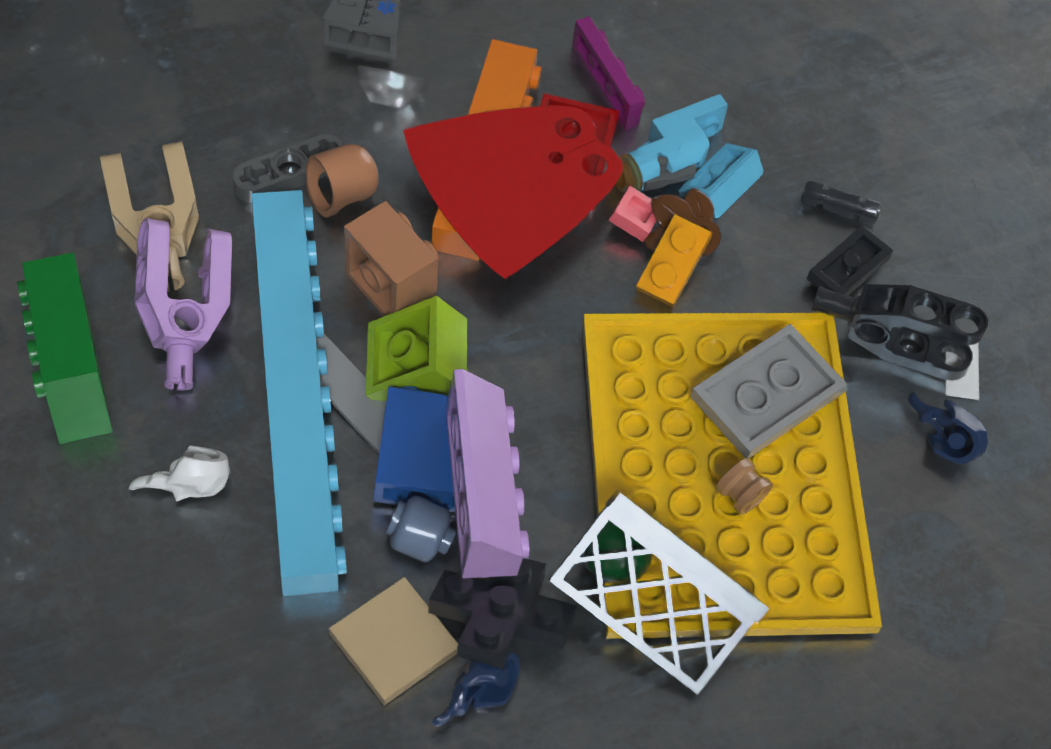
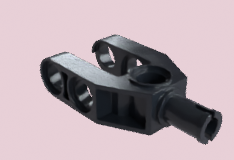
[811,284,988,381]

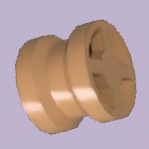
[716,458,773,515]

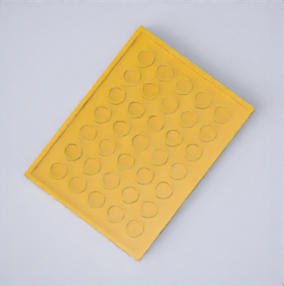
[582,313,882,639]

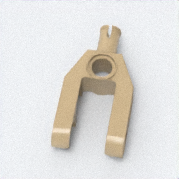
[100,141,199,292]

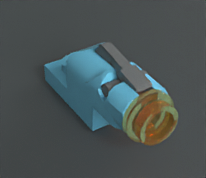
[615,94,728,193]

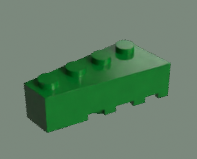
[17,252,113,444]

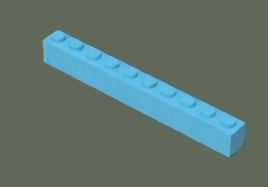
[252,190,347,596]

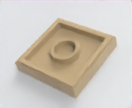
[329,577,458,706]

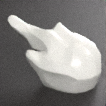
[128,445,230,502]

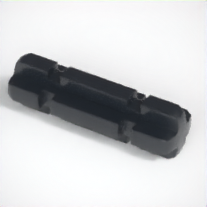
[801,181,881,225]

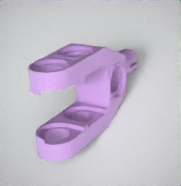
[134,218,232,391]

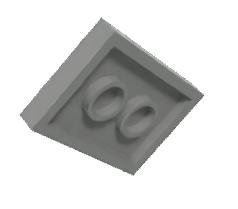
[690,324,848,459]

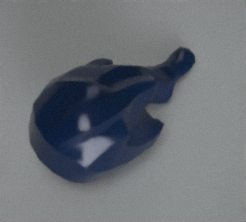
[908,392,988,464]
[432,650,520,726]

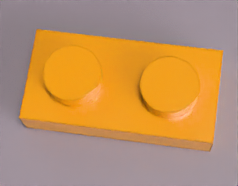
[636,214,712,308]

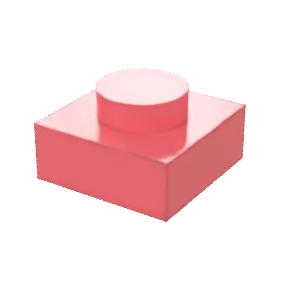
[608,186,656,242]

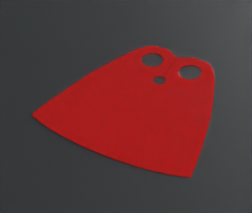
[403,105,623,279]

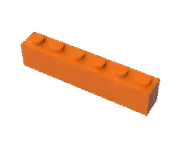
[431,39,542,261]

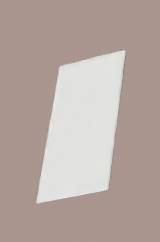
[945,343,979,400]

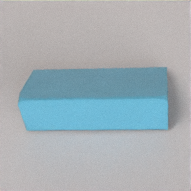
[679,143,763,219]

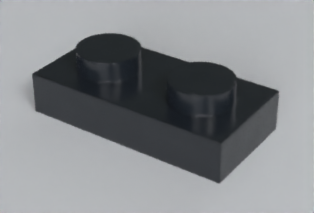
[807,225,893,295]

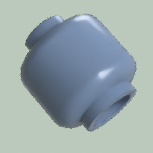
[385,495,456,563]

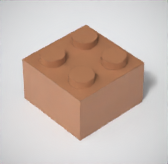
[344,201,439,316]

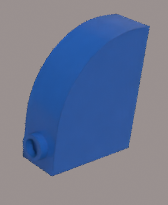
[373,386,455,512]

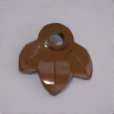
[644,188,721,257]

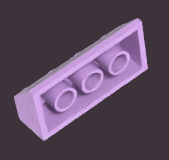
[446,369,529,578]

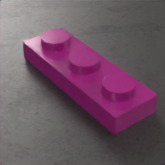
[572,16,645,130]

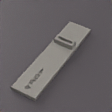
[316,334,386,454]

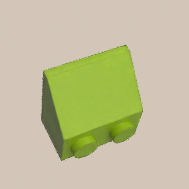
[365,296,467,401]

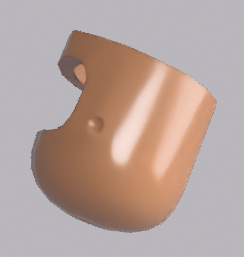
[306,144,379,218]

